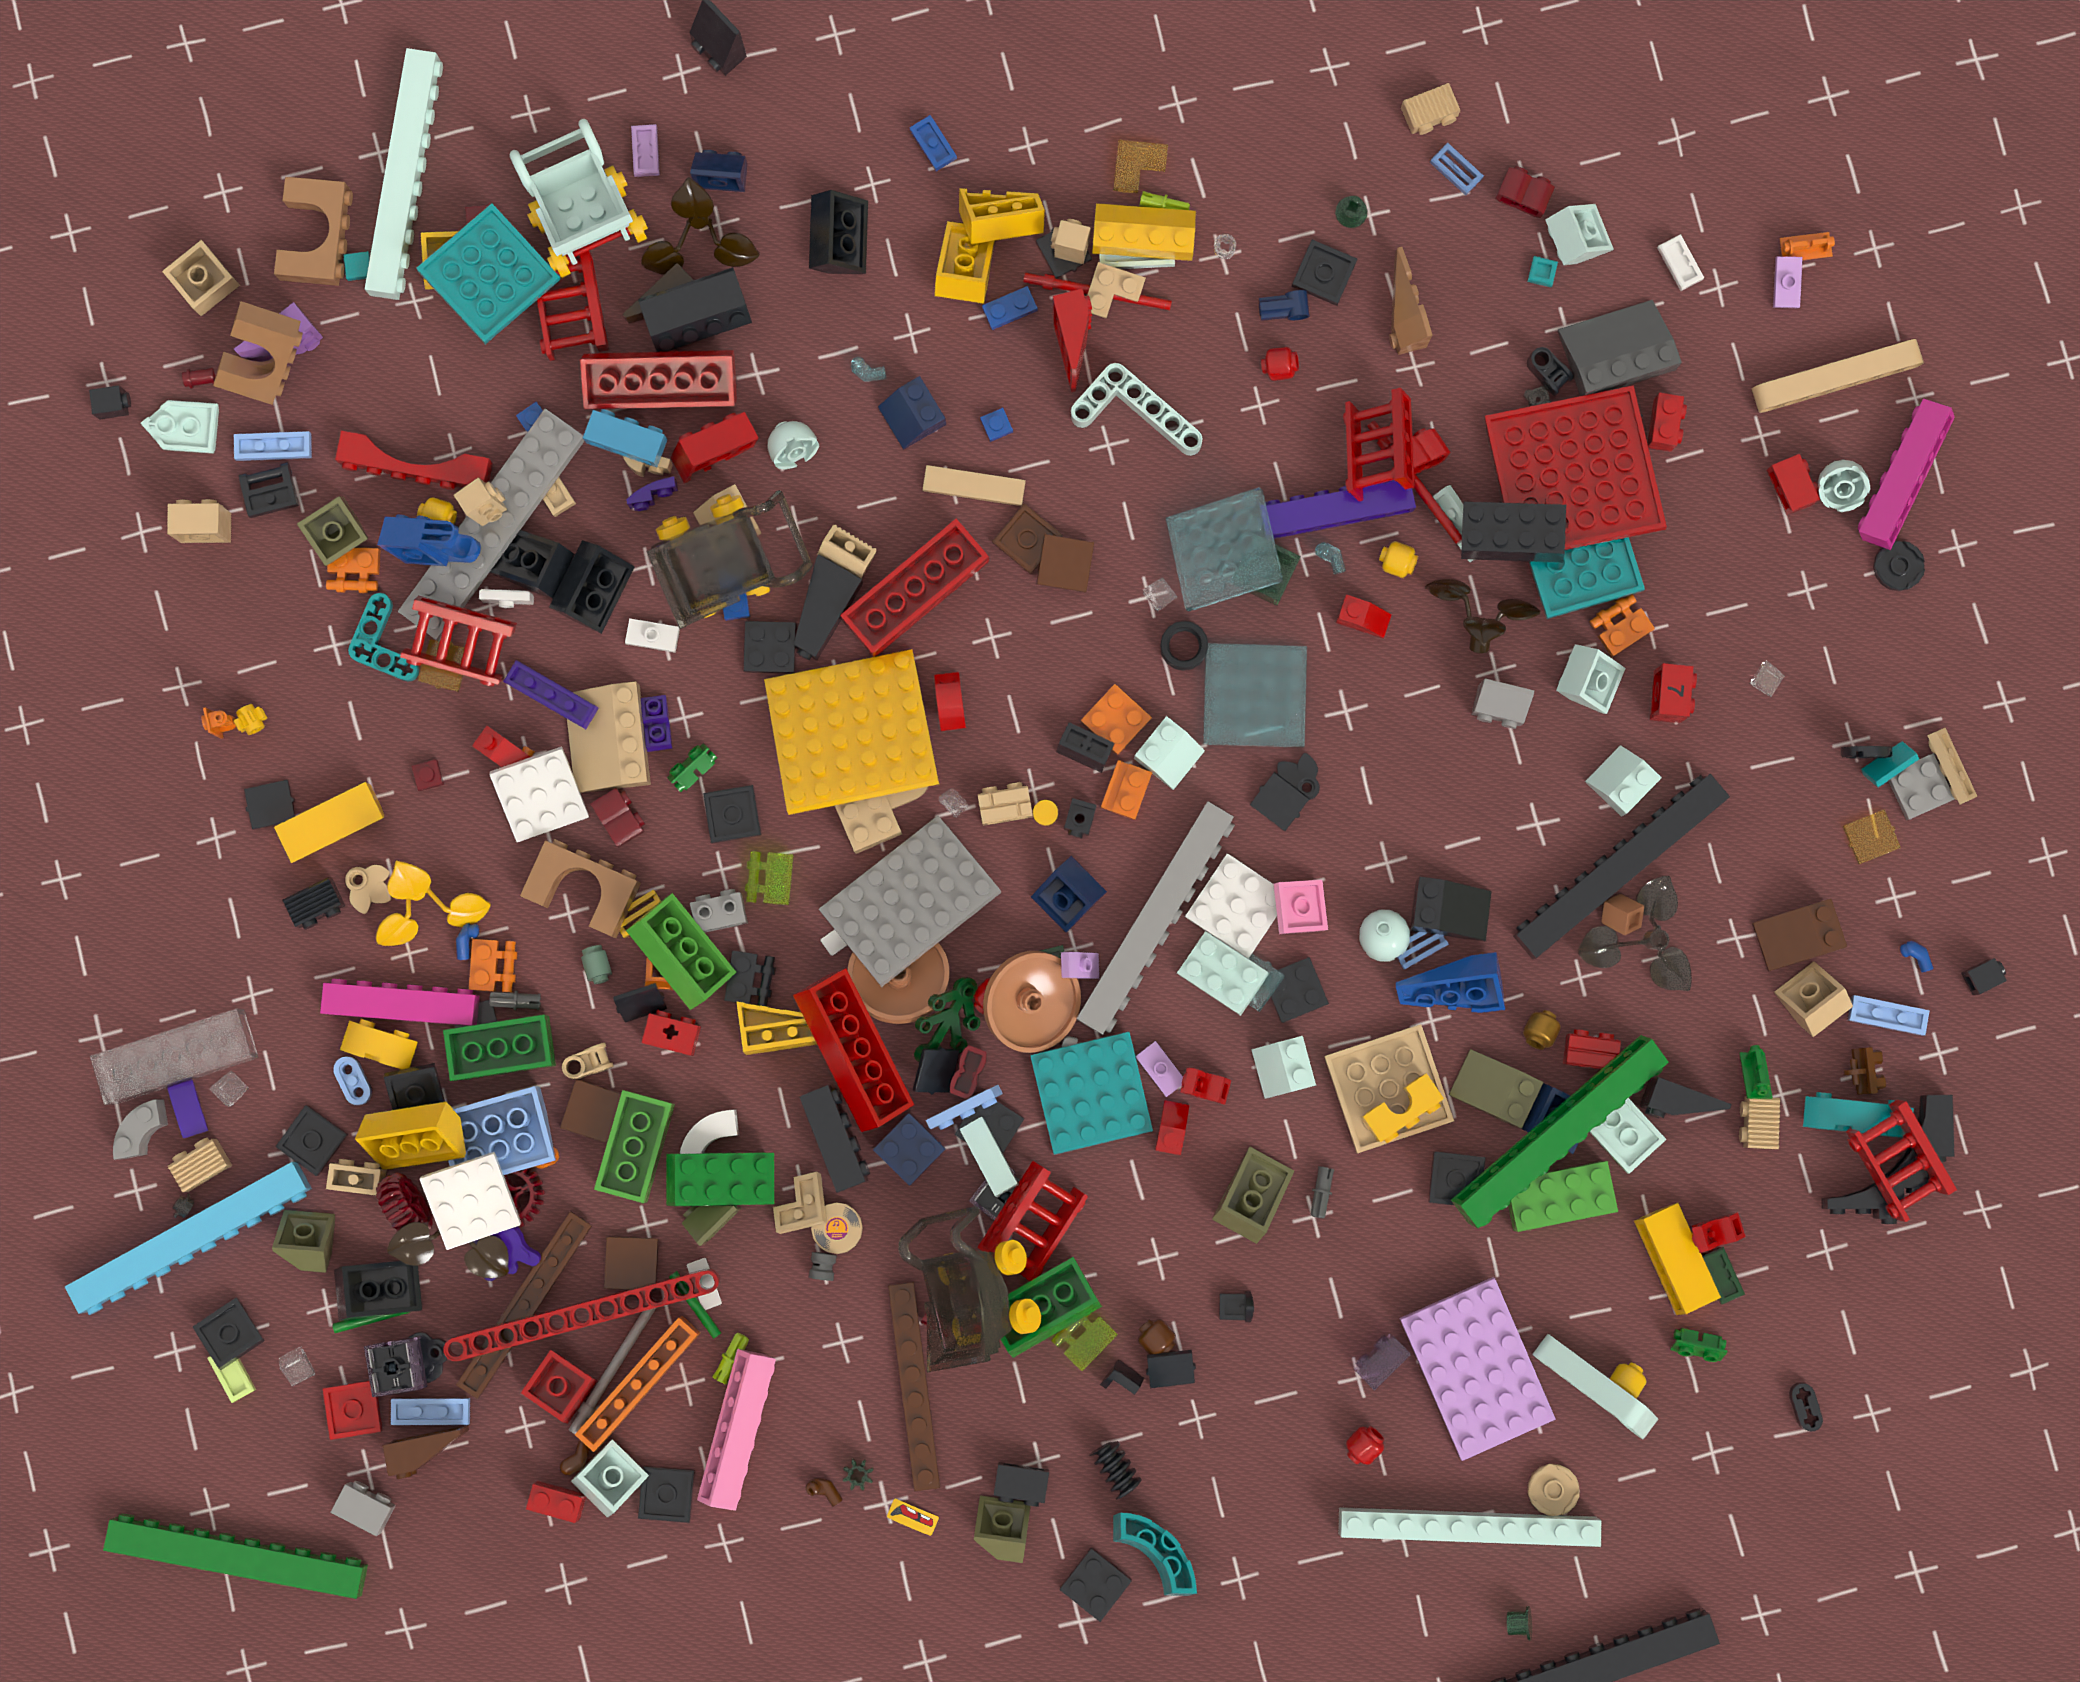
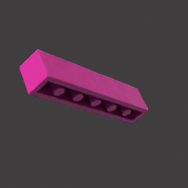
[1858,399,1955,550]
[320,979,480,1026]

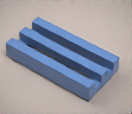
[1430,143,1484,195]
[1397,932,1449,969]

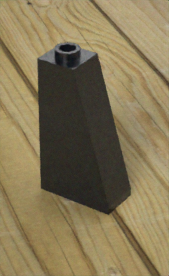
[794,554,863,661]

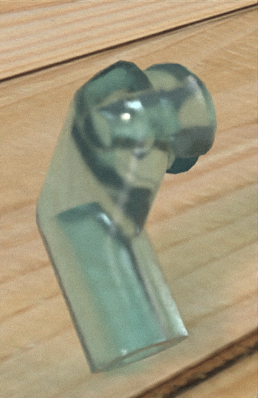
[851,357,886,382]
[1315,542,1346,574]

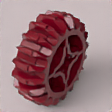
[504,1168,545,1227]
[376,1172,433,1231]

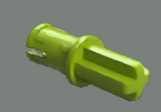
[1139,191,1190,210]
[712,1333,749,1384]

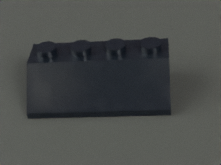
[638,267,752,352]

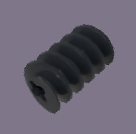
[1089,1441,1142,1500]

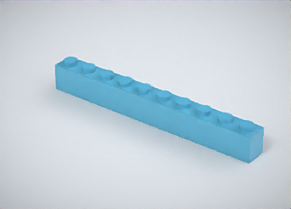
[65,1162,312,1315]

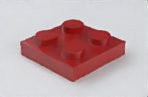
[323,1380,383,1440]

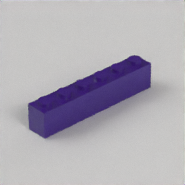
[1260,480,1416,540]

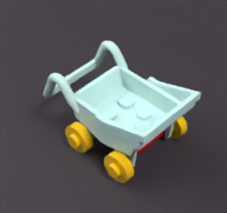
[510,119,648,278]

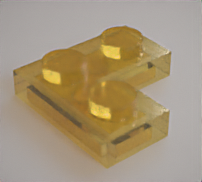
[1113,140,1168,193]

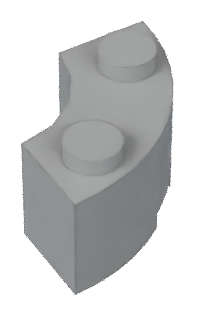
[113,1099,168,1160]

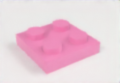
[1274,880,1328,934]

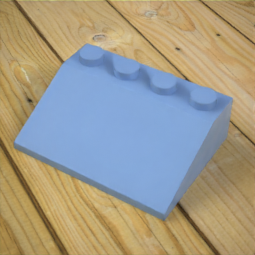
[448,1086,556,1175]

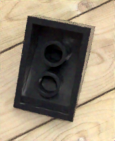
[689,0,747,76]
[489,530,574,599]
[1410,876,1492,942]
[1639,1077,1732,1118]
[334,1261,422,1321]

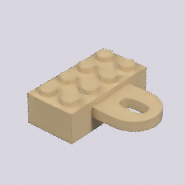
[835,786,929,854]

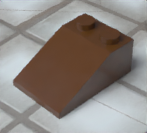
[1752,899,1847,971]
[382,1425,469,1479]

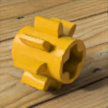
[233,704,267,735]

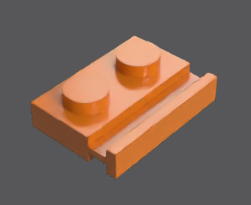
[1101,760,1152,820]

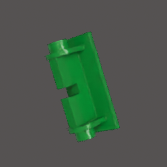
[667,743,717,792]
[1739,1045,1773,1099]
[1670,1328,1728,1362]

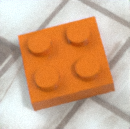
[1081,684,1152,755]

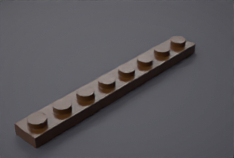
[456,1211,593,1399]
[888,1282,940,1492]

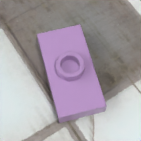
[631,124,660,177]
[1773,256,1802,308]
[1061,952,1099,979]
[1135,1041,1183,1097]

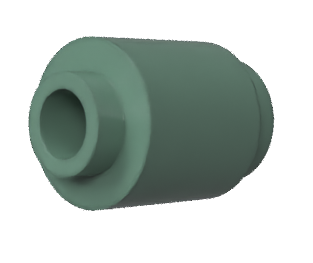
[581,945,612,984]

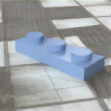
[234,431,312,461]
[1847,995,1930,1036]
[926,1085,1003,1130]
[391,1398,470,1425]

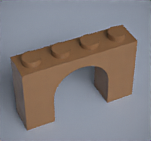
[274,177,353,286]
[213,301,303,405]
[520,839,641,938]

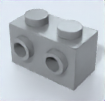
[690,889,748,933]
[330,1481,396,1536]

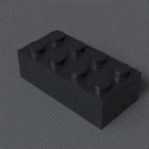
[1461,502,1566,563]
[799,1085,871,1193]

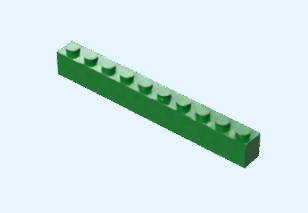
[1451,1035,1669,1228]
[103,1514,368,1599]

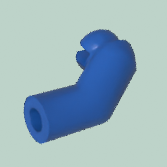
[456,923,479,960]
[1900,941,1934,973]

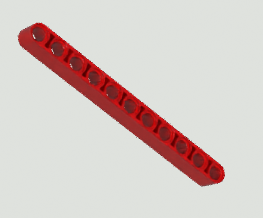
[444,1268,720,1361]

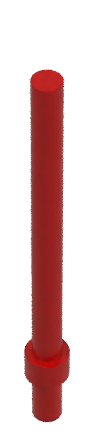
[1023,272,1172,310]
[1367,420,1462,545]

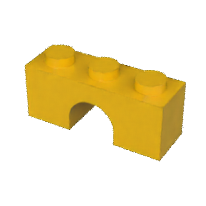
[1361,1073,1444,1144]

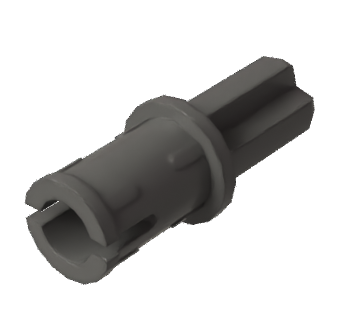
[489,990,541,1010]
[1310,1166,1335,1218]

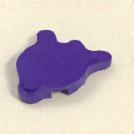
[474,1226,541,1281]

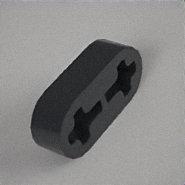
[1789,1382,1823,1432]

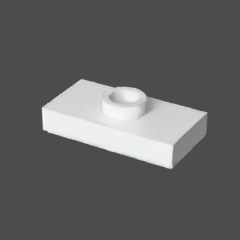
[1657,234,1704,291]
[479,589,534,608]
[625,618,680,653]

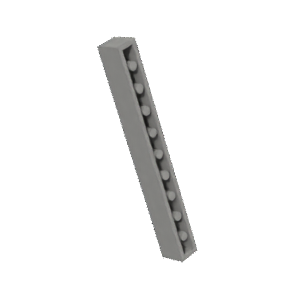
[1076,802,1235,1035]

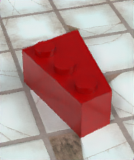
[670,412,759,484]

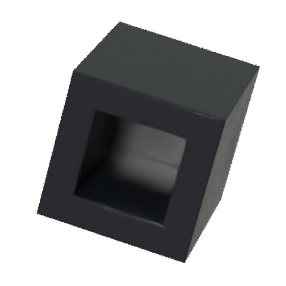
[89,385,131,420]
[1961,958,2007,995]

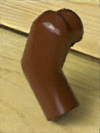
[560,1441,590,1475]
[806,1478,843,1507]

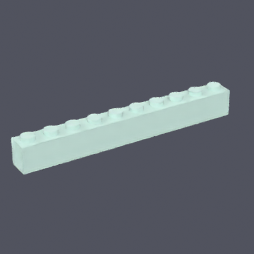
[365,48,443,300]
[1338,1508,1601,1547]

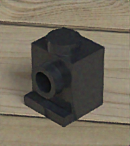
[1064,798,1097,839]

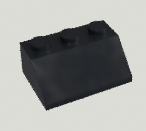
[809,190,868,274]
[549,540,635,634]

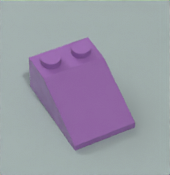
[234,302,323,362]

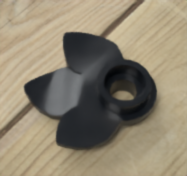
[1277,753,1320,800]
[409,1332,448,1383]

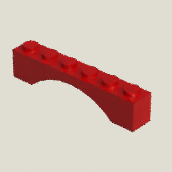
[335,431,493,490]

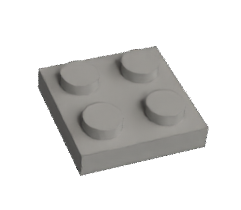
[1888,753,1955,820]

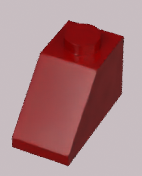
[1336,595,1392,639]
[472,726,530,767]
[1155,1100,1190,1155]

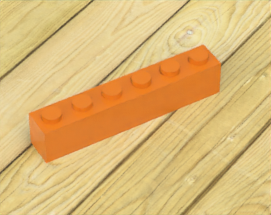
[575,1316,701,1452]

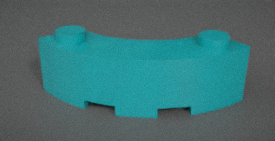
[1803,1092,1914,1138]
[1113,1513,1197,1596]

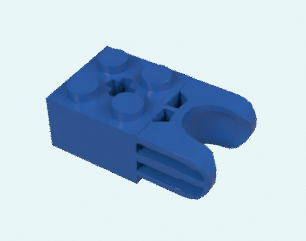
[377,514,481,566]

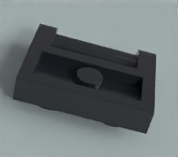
[239,462,299,518]

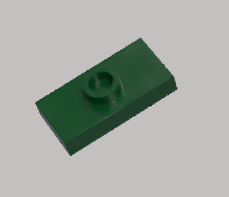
[1702,1247,1745,1305]

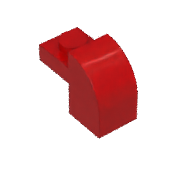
[934,672,966,731]
[1180,1067,1232,1105]
[1692,1212,1746,1253]

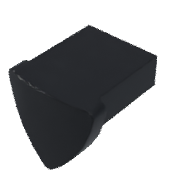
[1219,1291,1254,1323]
[1100,1360,1144,1395]

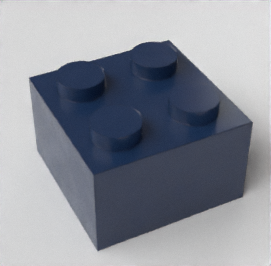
[873,1113,946,1186]

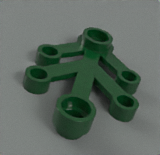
[914,977,980,1063]

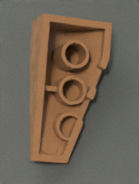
[1389,247,1432,355]

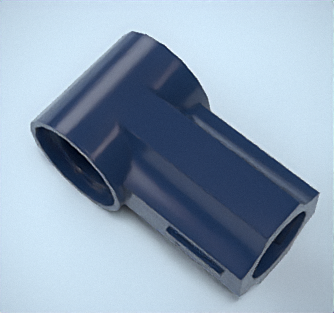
[1259,290,1310,321]

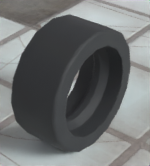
[1160,621,1208,671]

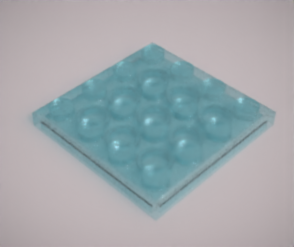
[1166,487,1283,612]
[1203,643,1307,747]

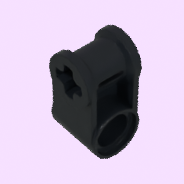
[1527,347,1574,396]

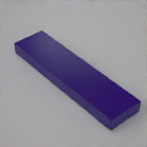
[503,660,599,730]

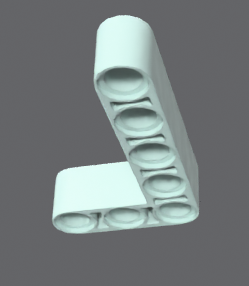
[1071,363,1202,456]
[1532,1334,1658,1439]

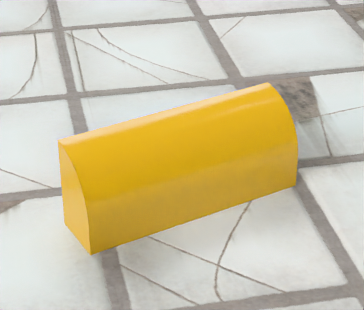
[274,782,384,863]
[1634,1203,1721,1315]

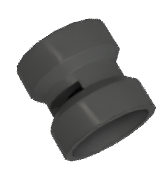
[808,1252,837,1281]

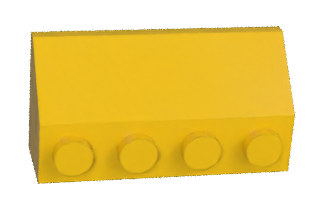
[1092,204,1196,261]
[355,1102,466,1169]

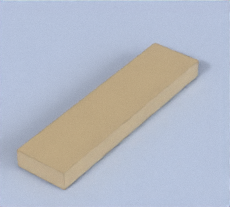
[923,465,1026,506]

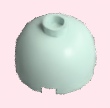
[768,421,819,470]
[1818,460,1870,512]
[1359,910,1410,961]

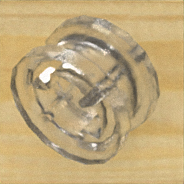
[1214,234,1236,259]

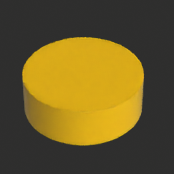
[1033,800,1058,826]

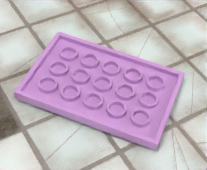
[1399,1277,1556,1461]

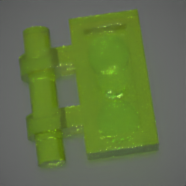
[745,851,794,905]
[1051,1313,1118,1371]

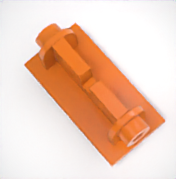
[1779,232,1835,260]
[201,707,236,739]

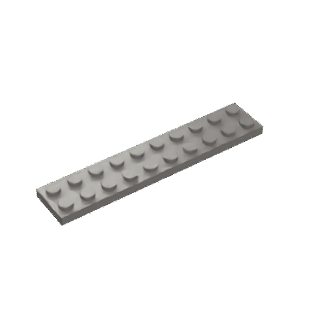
[398,409,584,641]

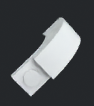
[680,1110,739,1154]

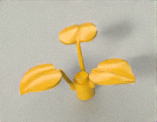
[376,861,491,946]

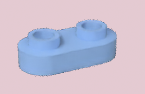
[334,1057,372,1105]

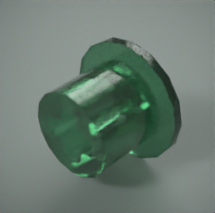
[1335,196,1368,228]
[1507,1606,1532,1641]

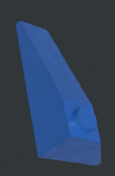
[1396,952,1505,1013]

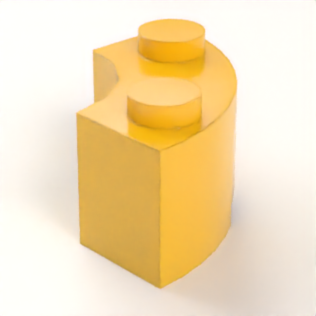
[340,1019,418,1069]

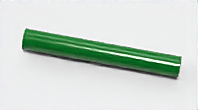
[669,1271,721,1339]
[333,1312,410,1334]

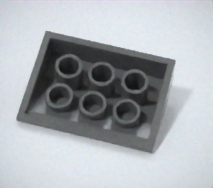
[1557,300,1682,396]

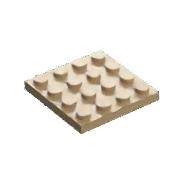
[1324,1024,1454,1153]

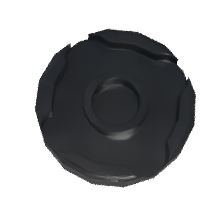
[1873,541,1925,591]
[1841,746,1893,759]

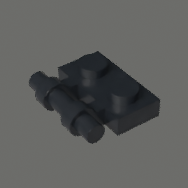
[724,950,776,1007]

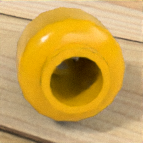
[417,497,457,524]
[1379,541,1418,578]
[1610,1363,1646,1399]

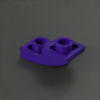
[626,477,678,511]
[641,695,672,752]
[167,1079,208,1138]

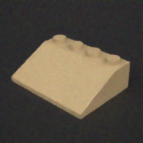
[567,682,651,793]

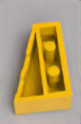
[959,188,1045,244]
[737,1002,817,1055]

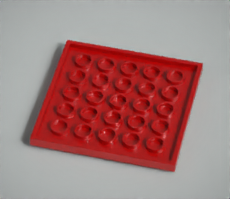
[1484,385,1667,550]

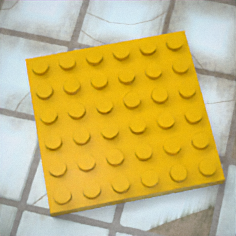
[764,649,939,815]

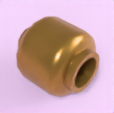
[1523,1010,1561,1050]

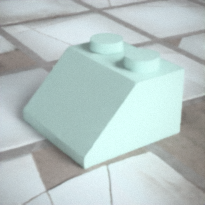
[1545,204,1613,265]
[1556,644,1626,714]
[1134,716,1205,790]
[1585,745,1662,817]
[1252,1036,1316,1099]
[571,1440,649,1517]

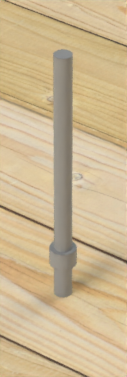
[569,1297,658,1434]

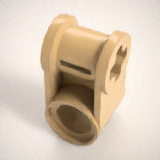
[562,1043,614,1079]

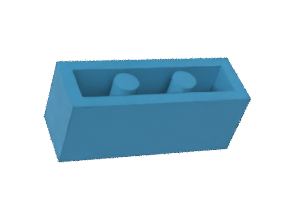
[583,409,667,468]

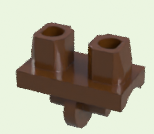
[1844,1047,1886,1095]

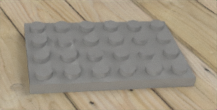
[819,816,1001,987]

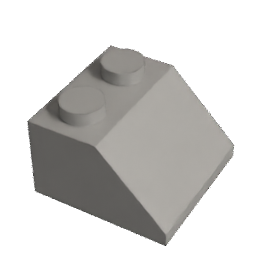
[1472,679,1534,729]

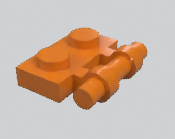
[326,548,381,593]
[1589,594,1655,657]
[469,939,517,992]

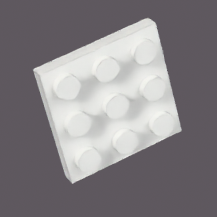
[490,746,589,842]
[1185,854,1277,959]
[420,1151,521,1250]

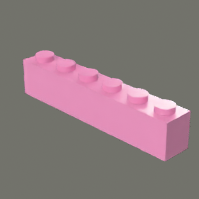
[697,1349,776,1510]

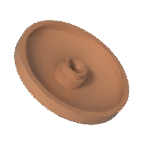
[848,943,950,1024]
[983,951,1081,1053]

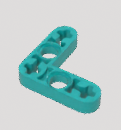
[348,593,420,682]

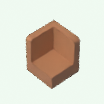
[1602,894,1644,935]

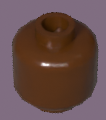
[1138,1319,1176,1355]

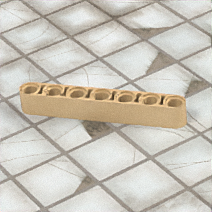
[1752,339,1924,413]

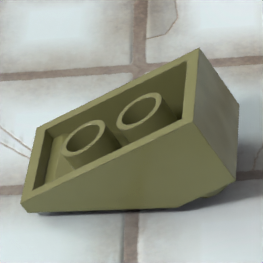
[1449,1049,1543,1128]
[1212,1147,1294,1244]

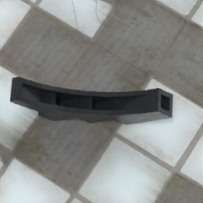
[1821,1095,1955,1224]

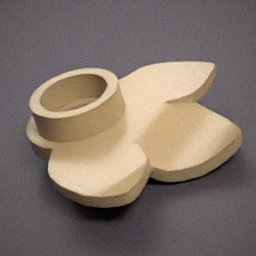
[345,865,391,914]

